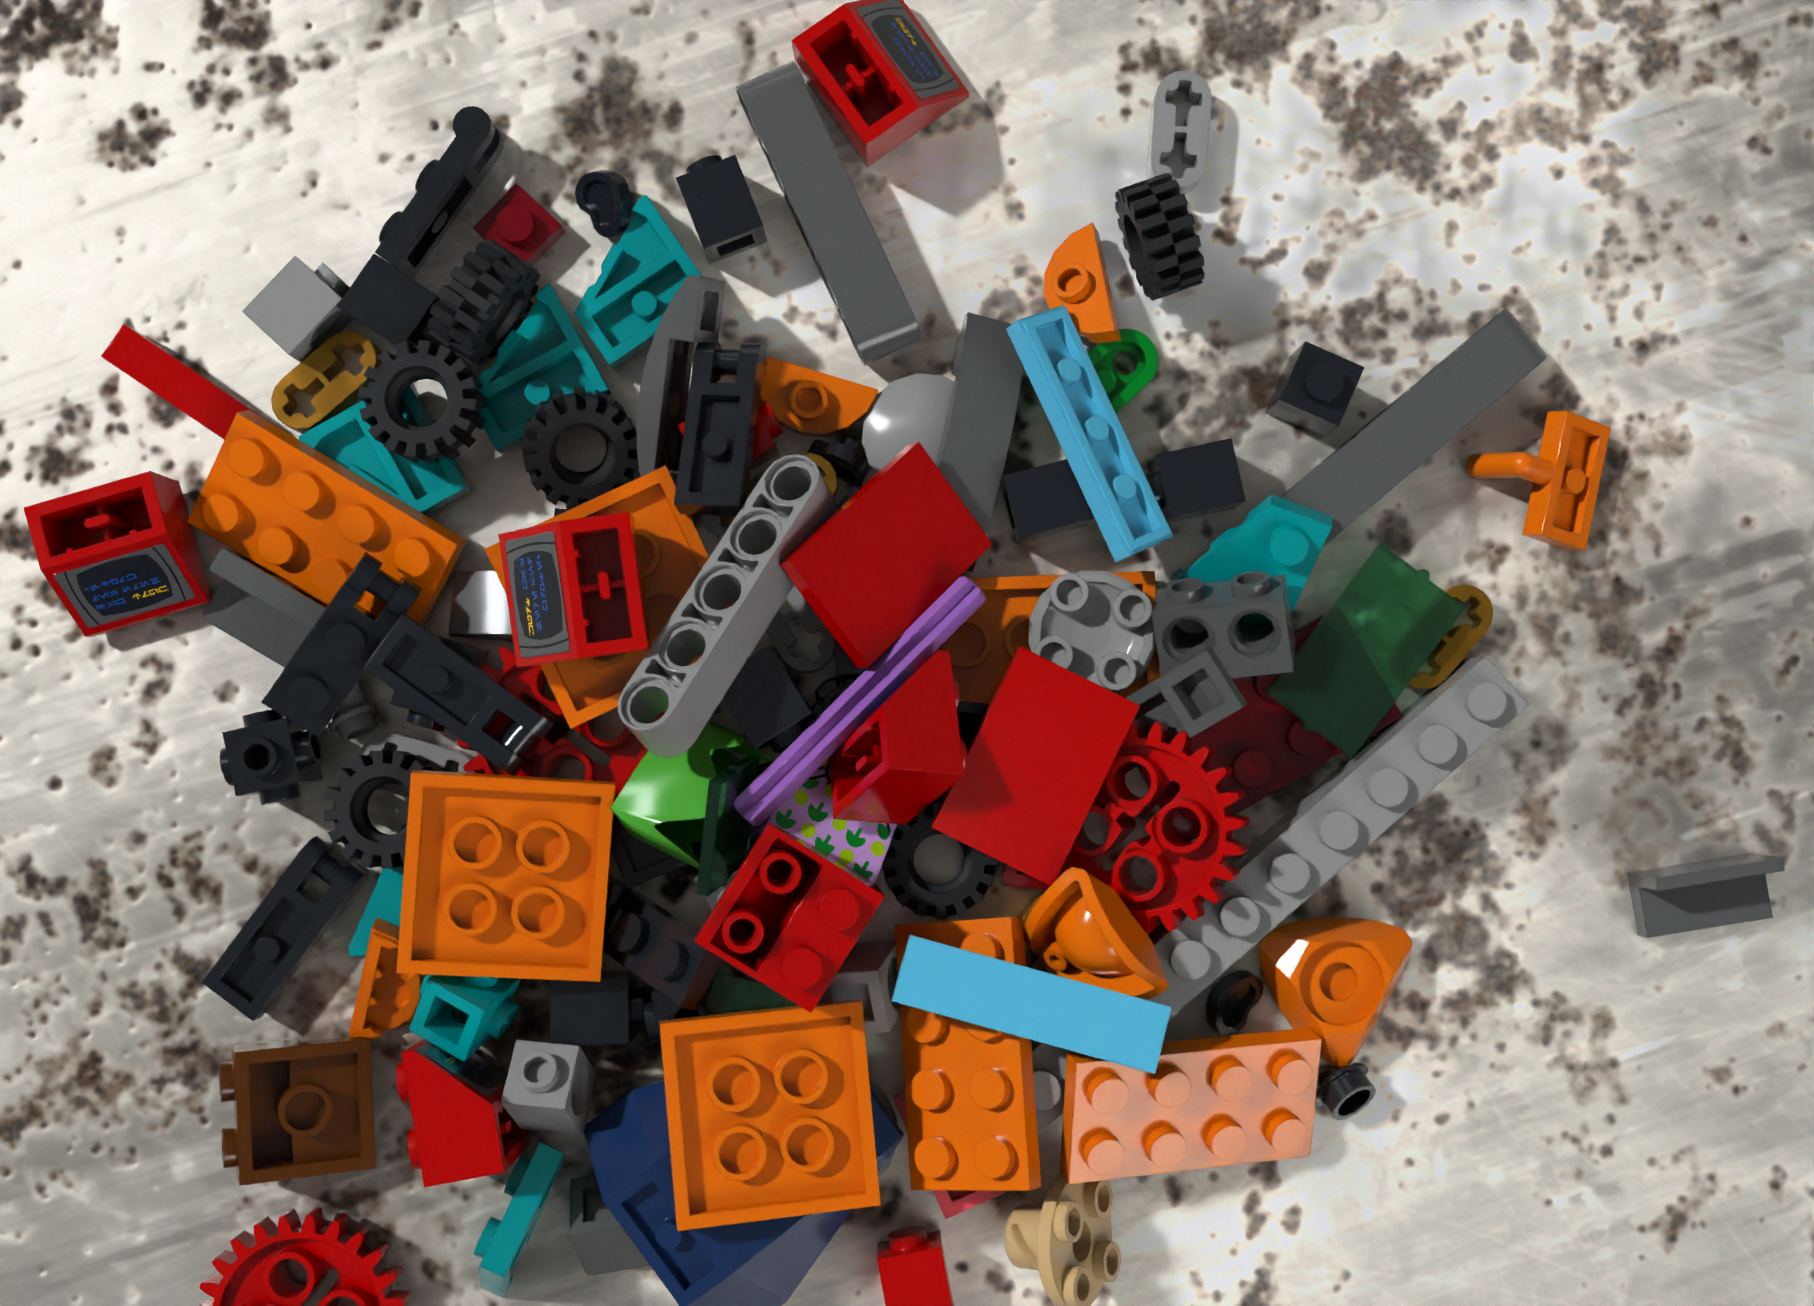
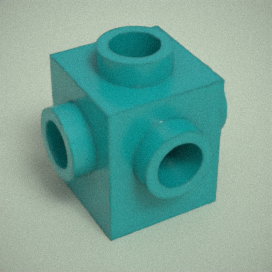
[409,975,521,1062]

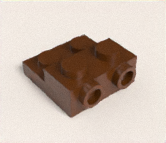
[219,1037,376,1186]

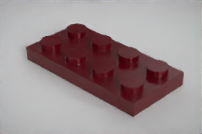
[1136,607,1403,841]

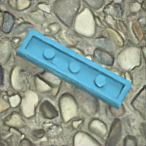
[1006,305,1174,563]
[891,935,1172,1074]

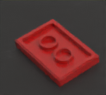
[779,442,992,668]
[931,646,1140,886]

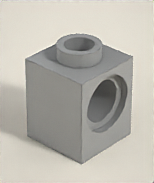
[242,256,353,362]
[820,940,900,1034]
[501,1040,597,1136]

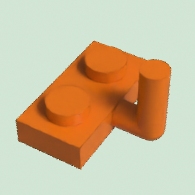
[1466,410,1611,550]

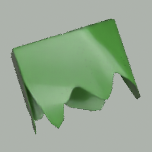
[610,720,774,870]

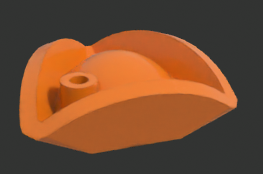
[1023,867,1169,1000]
[1259,917,1412,1067]

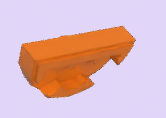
[1044,222,1121,344]
[760,356,879,437]
[348,917,426,1039]

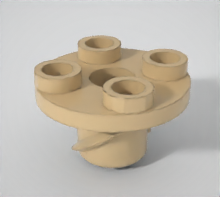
[1004,1175,1121,1306]

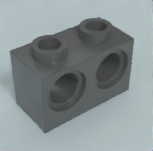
[1151,571,1296,678]

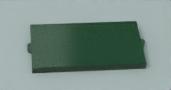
[1265,543,1466,758]

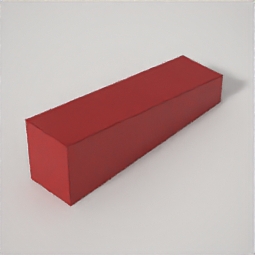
[101,324,271,440]

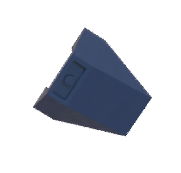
[584,1079,904,1306]

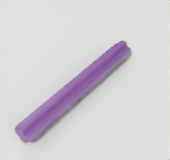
[734,576,986,827]

